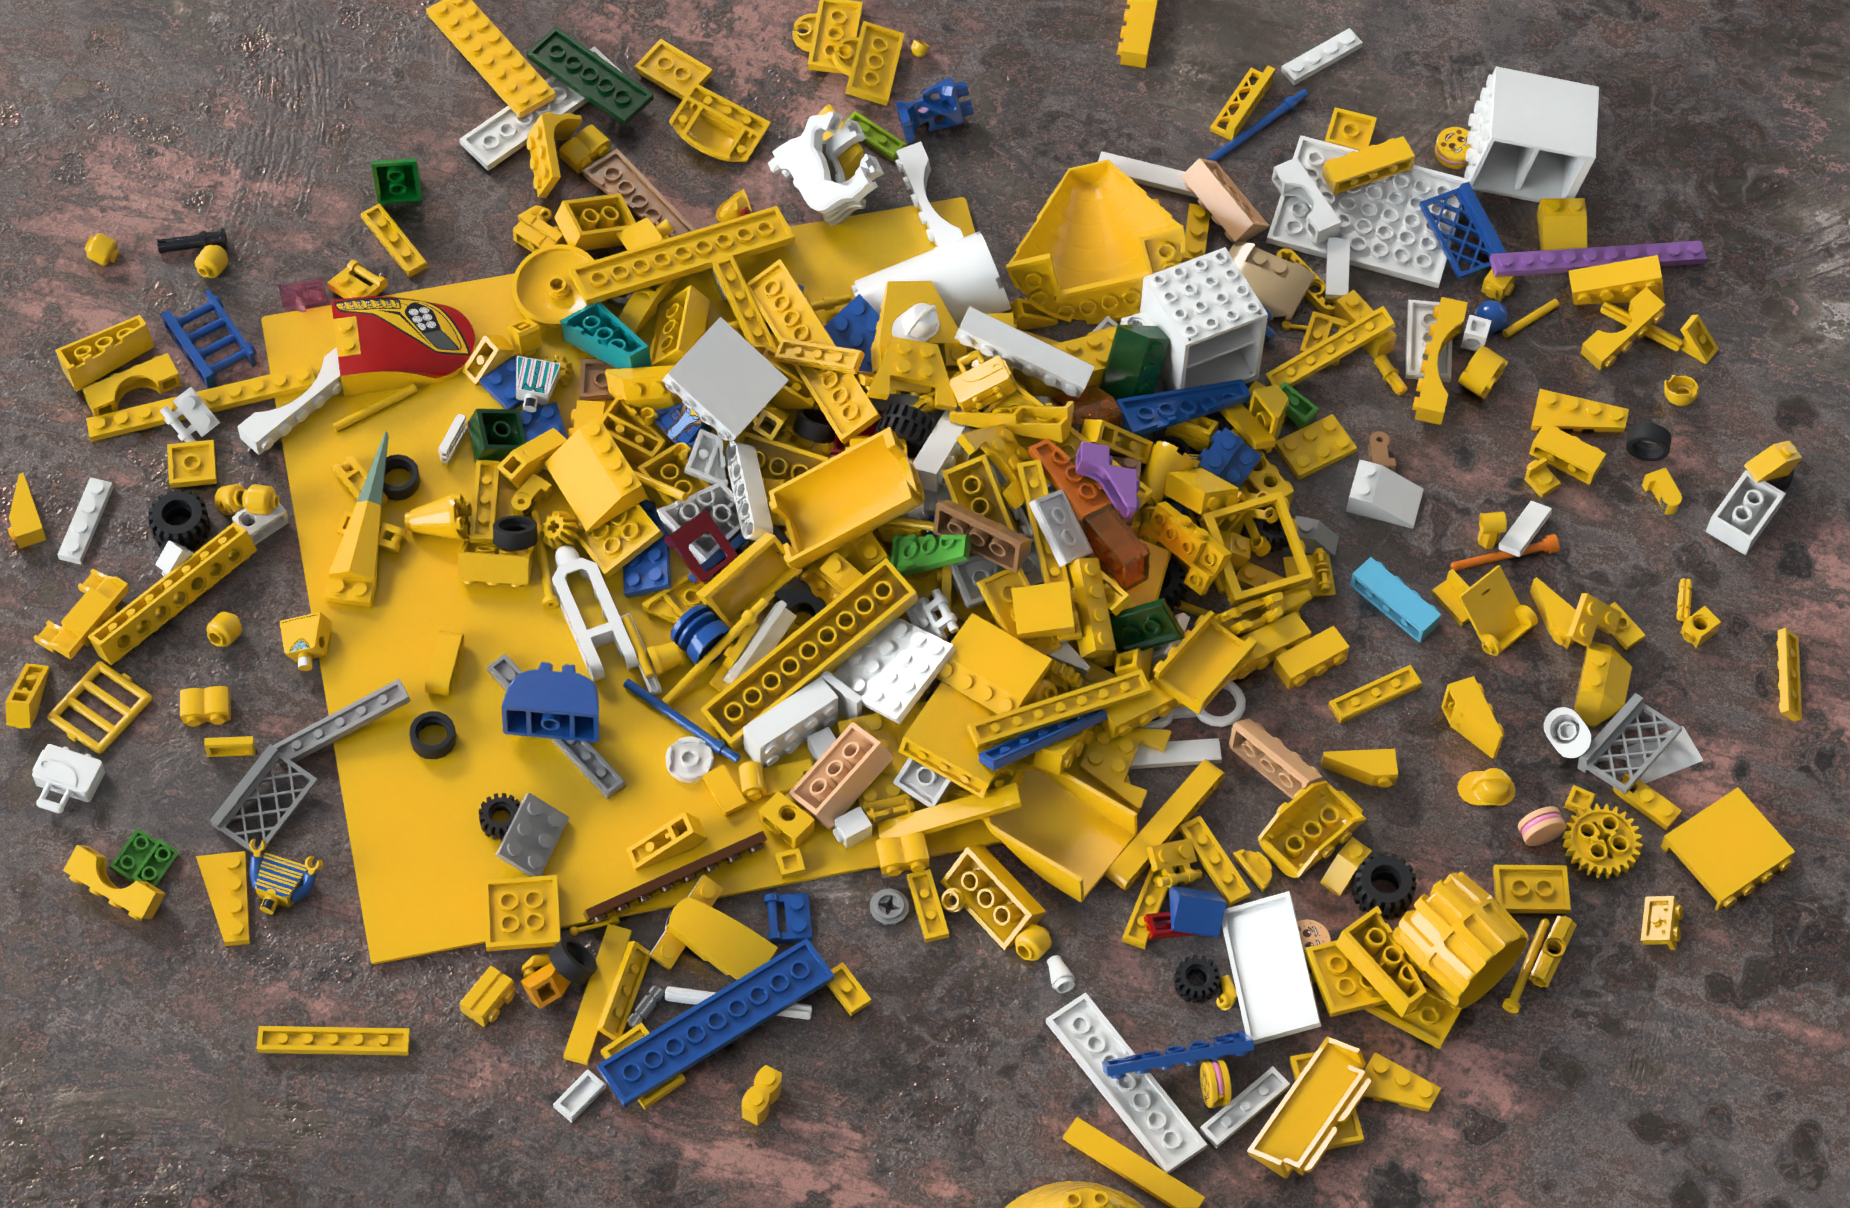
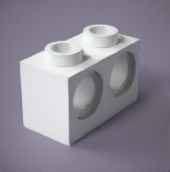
[232,503,289,545]

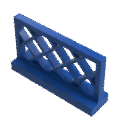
[1419,182,1506,280]

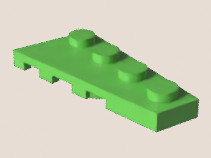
[890,534,972,577]

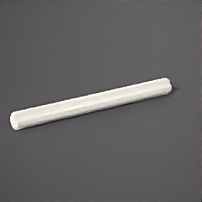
[665,986,812,1020]

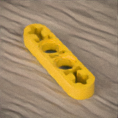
[1276,249,1338,316]

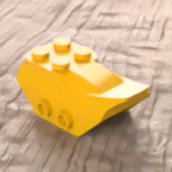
[1258,781,1367,878]

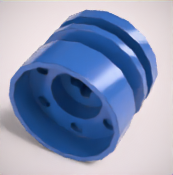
[670,604,732,664]

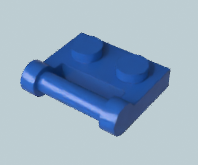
[764,893,812,944]

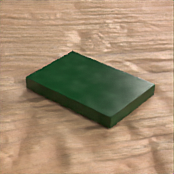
[1109,598,1185,654]

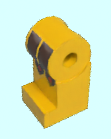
[511,473,553,517]

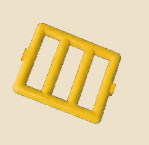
[47,661,152,754]

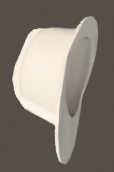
[892,303,940,342]
[1544,707,1591,758]

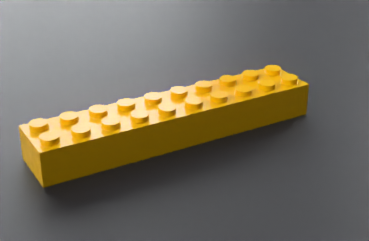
[700,558,919,751]

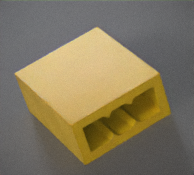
[1164,468,1239,515]
[1011,581,1079,640]

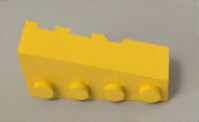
[1568,255,1665,305]
[55,315,155,392]

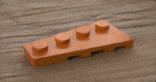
[1027,439,1114,522]

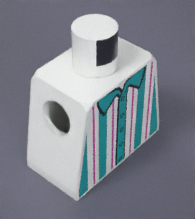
[516,356,560,412]

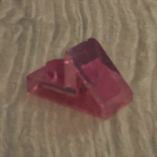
[279,278,328,312]

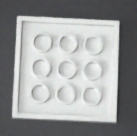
[833,618,956,724]

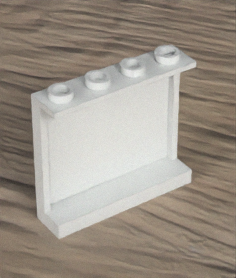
[662,317,788,442]

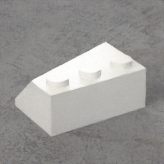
[657,481,741,565]

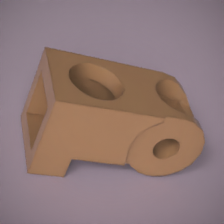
[1368,431,1396,472]

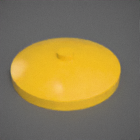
[512,244,594,328]

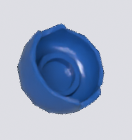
[1474,300,1509,334]

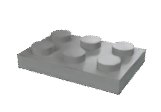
[495,793,569,877]

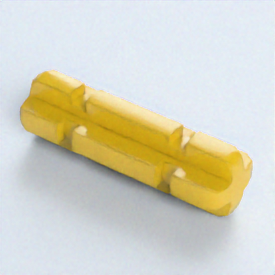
[1676,578,1693,622]

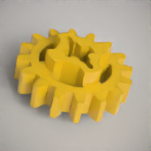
[1043,660,1084,695]

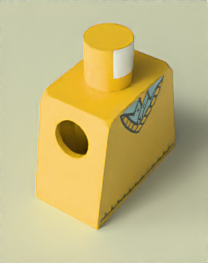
[280,612,331,671]

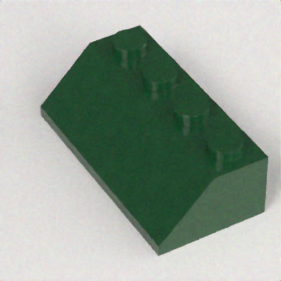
[1096,325,1169,417]

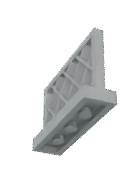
[1578,693,1682,794]
[210,744,318,854]

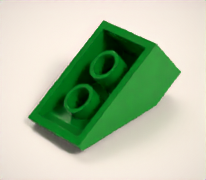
[371,158,422,204]

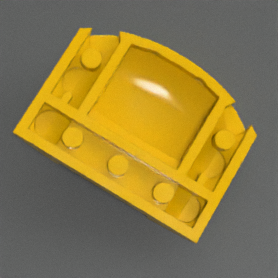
[669,82,771,162]

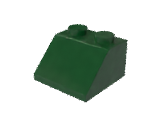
[467,409,526,463]

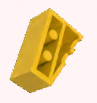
[600,394,666,465]

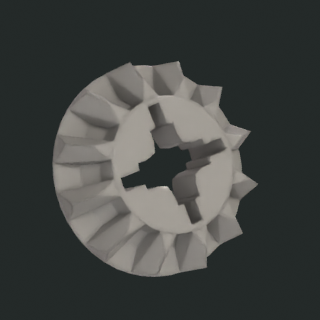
[870,889,909,926]

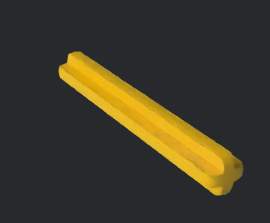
[1600,301,1683,351]

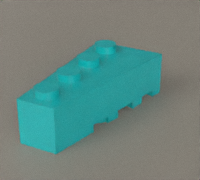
[560,302,652,369]

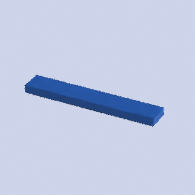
[978,709,1107,770]

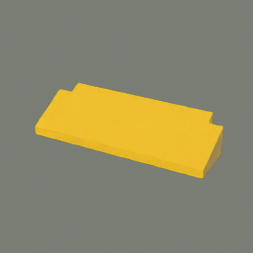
[1247,1036,1371,1180]

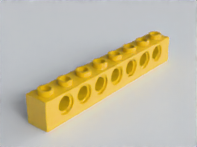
[88,522,257,665]

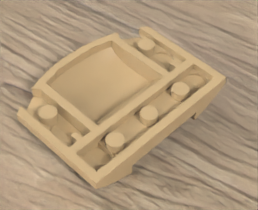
[1229,241,1315,320]

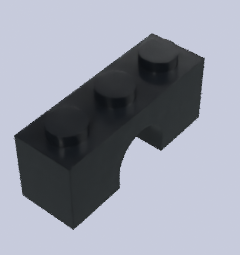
[774,576,826,617]

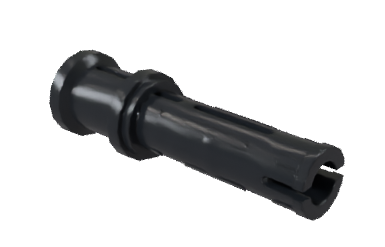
[157,228,227,254]

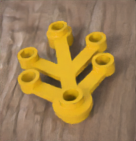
[1231,485,1279,557]

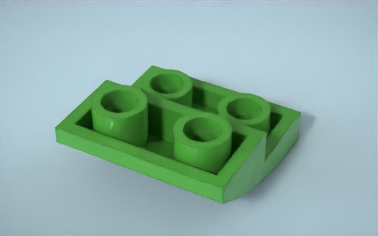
[108,828,180,886]

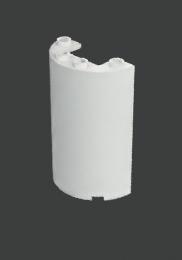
[851,231,1011,329]

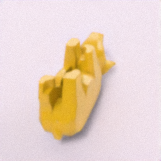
[1213,588,1313,638]

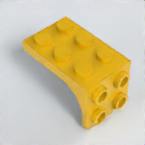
[527,112,582,198]

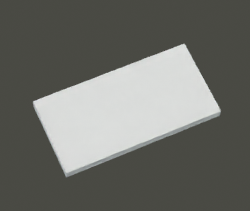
[1222,891,1322,1045]

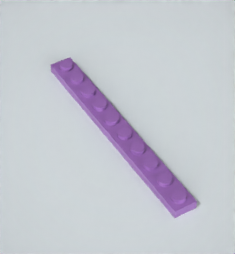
[1489,241,1707,277]

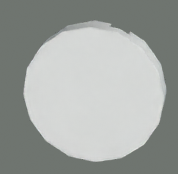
[665,736,714,783]

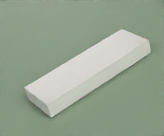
[1325,238,1350,299]
[1499,501,1552,557]

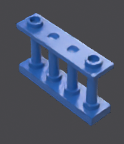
[161,289,257,389]

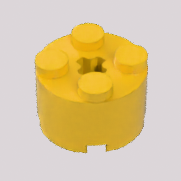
[1457,345,1509,399]

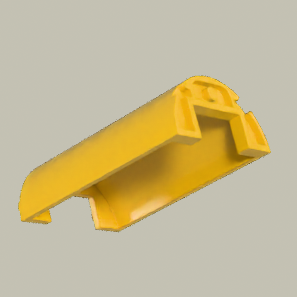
[769,427,925,569]

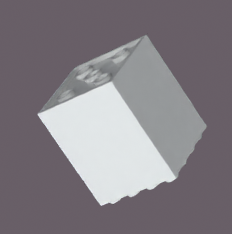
[1464,66,1599,203]
[1140,247,1268,391]

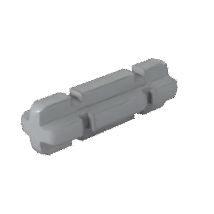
[627,985,664,1028]

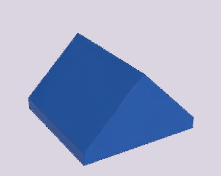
[1169,886,1226,937]

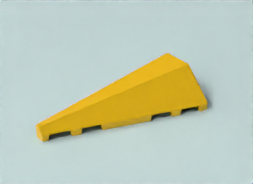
[949,401,1074,443]

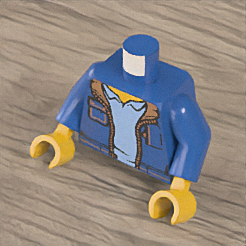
[640,403,712,460]

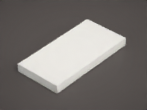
[1405,300,1452,382]

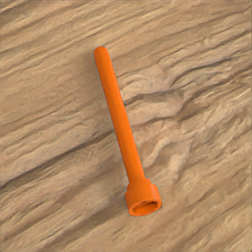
[1450,534,1560,571]

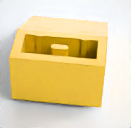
[1441,676,1504,759]

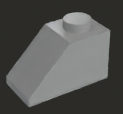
[1289,516,1339,558]

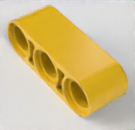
[425,630,464,696]

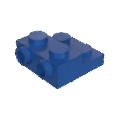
[1197,427,1262,488]

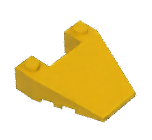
[871,281,968,372]

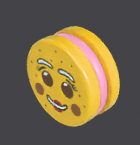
[1434,127,1471,169]
[1200,1059,1232,1108]

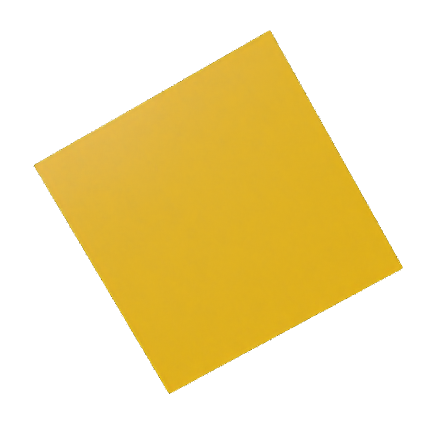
[261,197,1138,964]

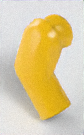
[521,954,551,978]

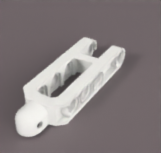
[552,545,639,682]

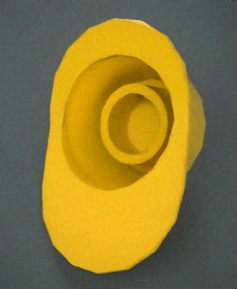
[1457,768,1515,806]

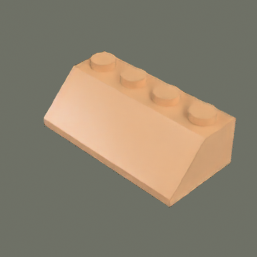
[1181,158,1270,242]
[1228,718,1322,799]
[788,722,894,830]

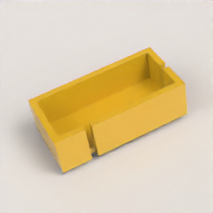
[696,532,803,629]

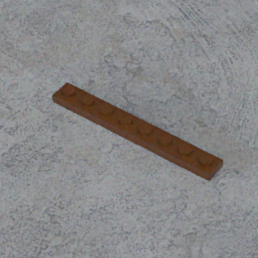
[583,831,767,923]

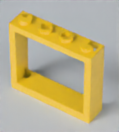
[1199,491,1314,607]

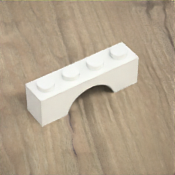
[1272,157,1342,245]

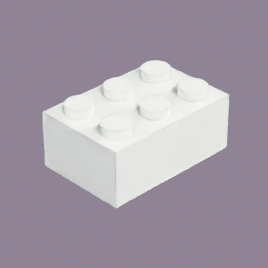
[1706,470,1786,555]

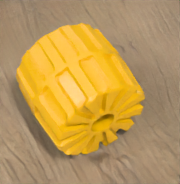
[1392,872,1529,1009]

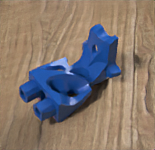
[896,78,974,143]

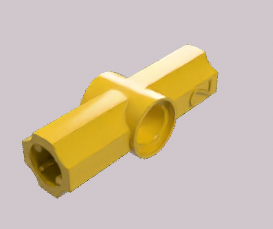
[1528,916,1577,988]

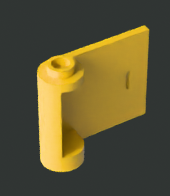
[1458,565,1538,656]

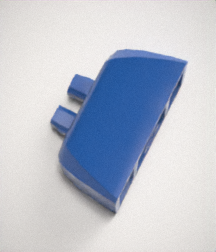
[501,662,599,742]

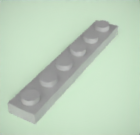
[273,678,411,769]

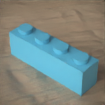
[1350,557,1442,643]

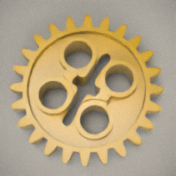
[1562,803,1643,879]

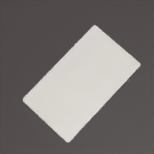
[1621,726,1703,784]

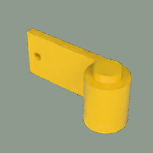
[739,759,812,800]

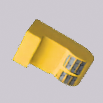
[1642,467,1682,515]

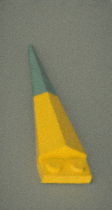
[323,431,389,607]

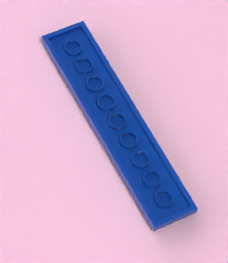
[597,938,835,1108]

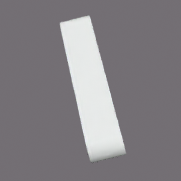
[725,441,773,541]

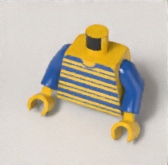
[249,839,323,915]

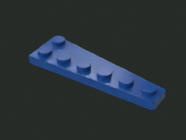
[1115,379,1251,437]
[1102,1031,1255,1079]

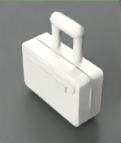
[32,744,105,813]

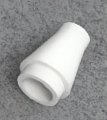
[1047,955,1075,993]

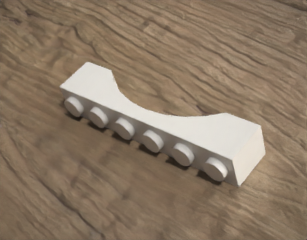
[895,141,964,249]
[237,347,343,455]

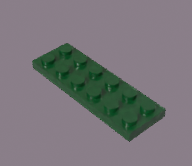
[526,26,654,126]

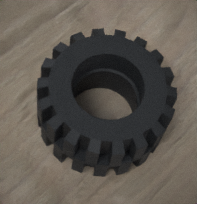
[875,403,937,458]
[148,489,211,551]
[1352,853,1417,920]

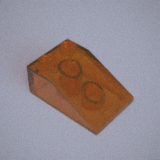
[1052,385,1122,434]

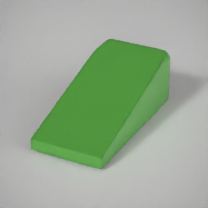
[1279,381,1319,429]

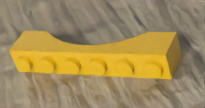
[1412,297,1468,425]

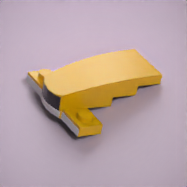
[649,875,778,980]

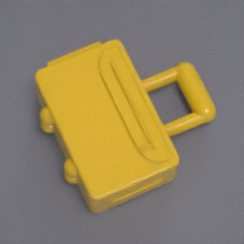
[949,350,1016,413]

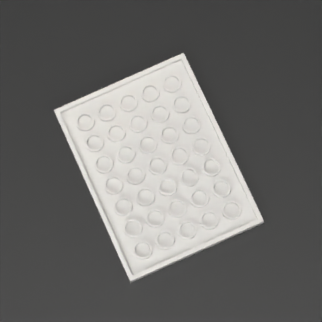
[1266,135,1467,288]

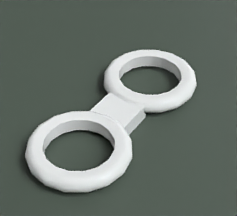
[1136,681,1246,729]

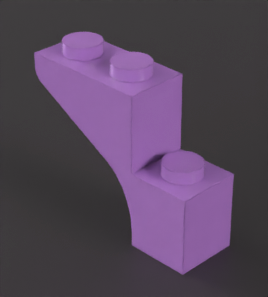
[1076,441,1140,521]

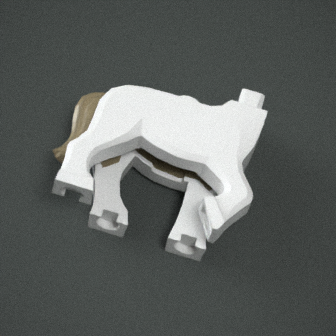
[768,111,884,226]

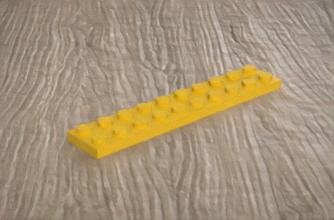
[569,206,795,306]
[746,259,882,444]

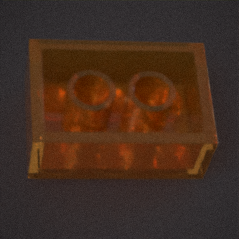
[1085,504,1150,592]

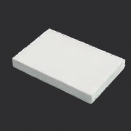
[1029,489,1094,567]

